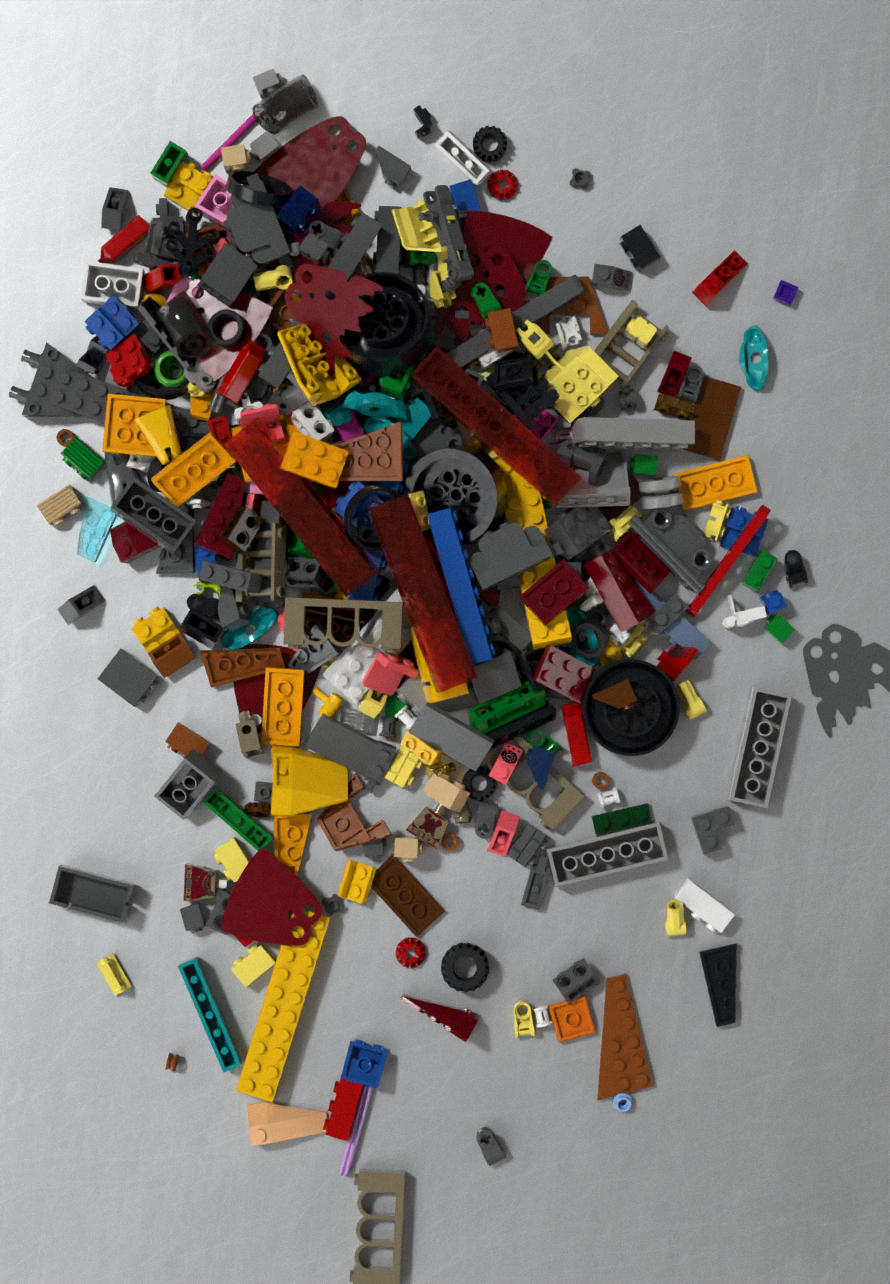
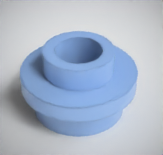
[613,1093,632,1112]

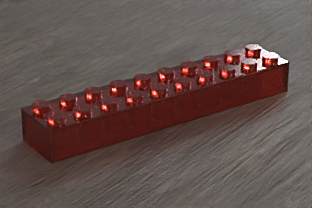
[411,346,581,508]
[224,418,380,597]
[368,494,477,693]

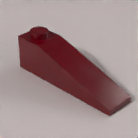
[110,512,194,564]
[400,994,478,1042]

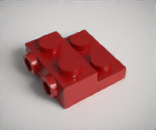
[105,333,154,387]

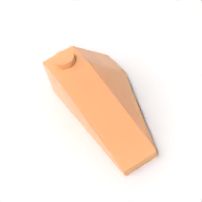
[247,1102,327,1146]

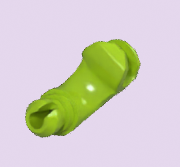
[193,581,221,598]

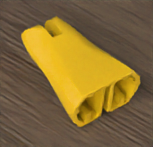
[134,405,182,465]

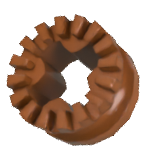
[56,429,74,447]
[592,772,609,789]
[442,833,459,850]
[165,1053,179,1072]

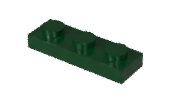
[591,803,652,835]

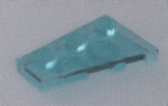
[77,495,117,563]

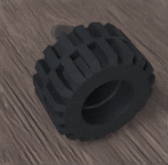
[441,942,489,992]

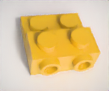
[163,161,214,216]
[131,607,180,655]
[401,730,445,766]

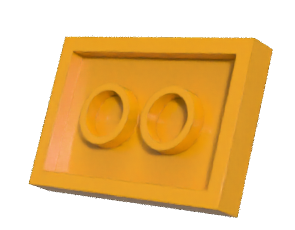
[280,431,349,489]

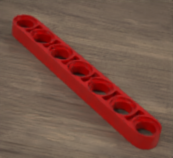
[686,504,771,617]

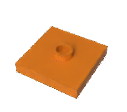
[548,995,595,1043]

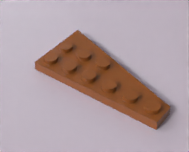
[289,422,404,481]
[597,973,653,1100]

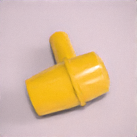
[312,687,344,718]

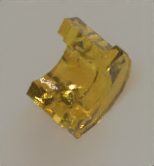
[421,759,457,779]

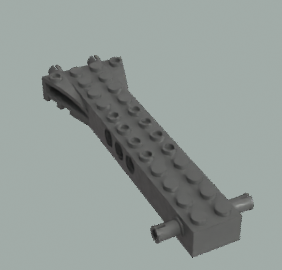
[9,342,242,483]

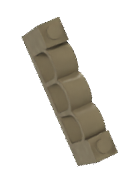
[283,597,403,653]
[481,736,585,830]
[350,1169,405,1284]

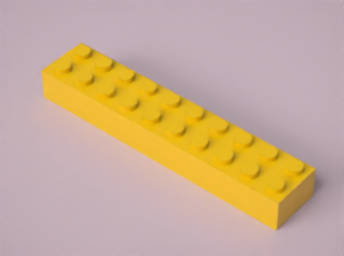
[495,454,572,650]
[236,908,331,1103]

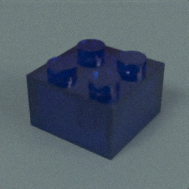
[276,185,320,236]

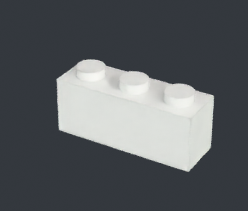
[435,131,493,185]
[674,879,735,933]

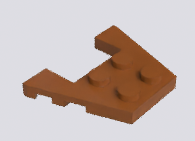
[541,276,607,335]
[316,773,392,852]

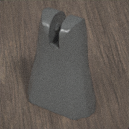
[104,452,143,505]

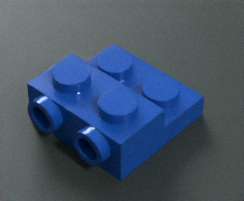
[84,294,141,350]
[335,481,391,532]
[719,506,768,557]
[340,1039,388,1089]

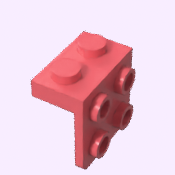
[240,404,285,450]
[362,651,419,696]

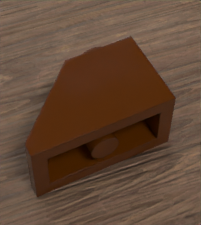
[591,679,637,710]

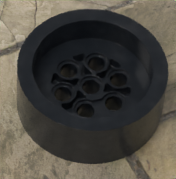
[339,272,432,377]
[403,445,507,545]
[581,659,680,756]

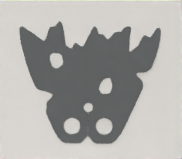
[803,624,890,738]

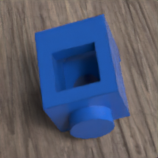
[759,590,787,615]

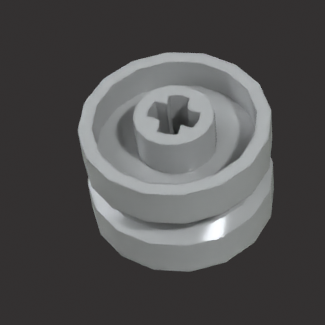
[639,476,683,509]

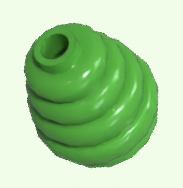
[154,351,192,388]

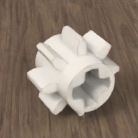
[609,623,633,645]

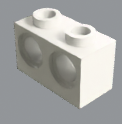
[290,402,334,442]

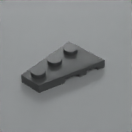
[288,620,341,677]

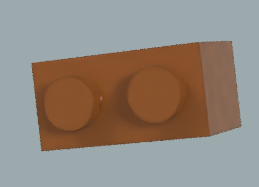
[484,308,518,354]
[148,633,196,678]
[165,722,211,759]

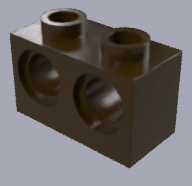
[219,507,264,552]

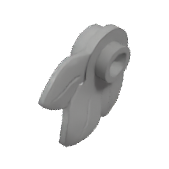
[184,361,220,392]

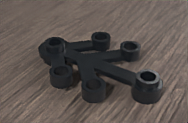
[165,208,218,277]

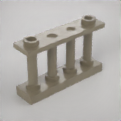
[594,300,669,390]
[235,523,287,603]

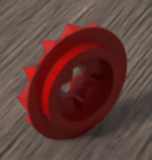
[487,169,518,200]
[395,937,426,968]

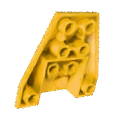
[277,323,362,406]
[271,745,348,816]

